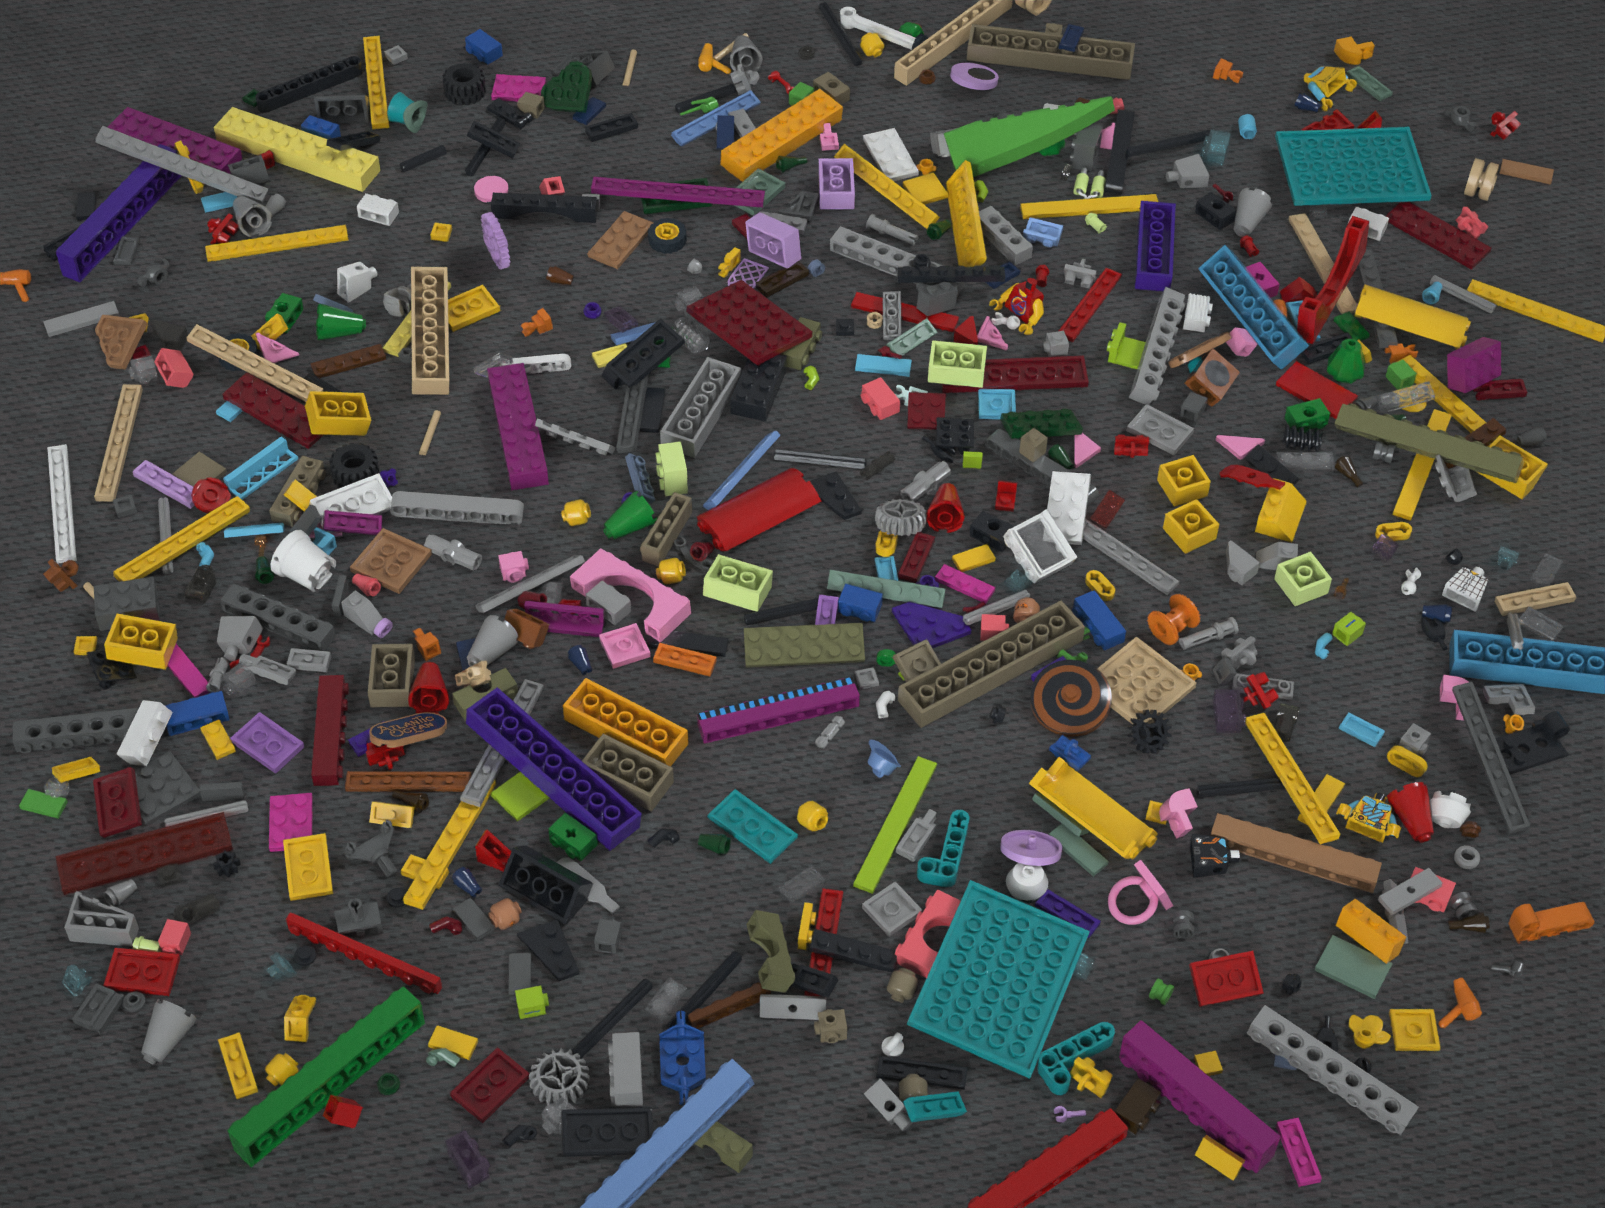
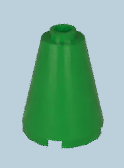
[316,304,366,340]
[603,490,657,540]

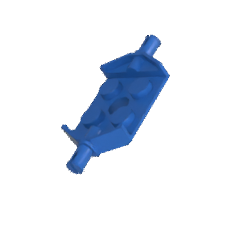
[659,1011,706,1106]

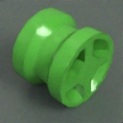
[1149,978,1174,1006]

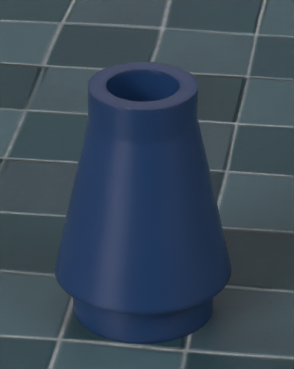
[1294,93,1321,113]
[1422,604,1452,623]
[568,645,593,675]
[452,867,482,898]

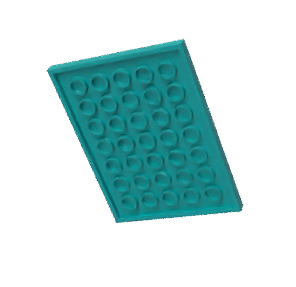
[1275,127,1432,206]
[906,880,1090,1079]

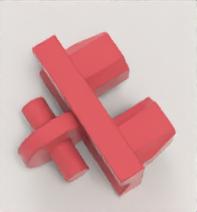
[1455,207,1488,239]

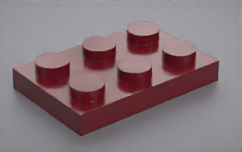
[93,767,142,838]
[450,1047,530,1123]

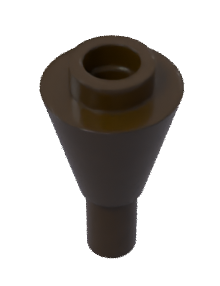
[1335,456,1363,488]
[392,790,429,813]
[1448,912,1490,933]

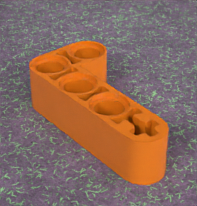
[1508,902,1595,944]

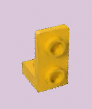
[284,995,316,1042]

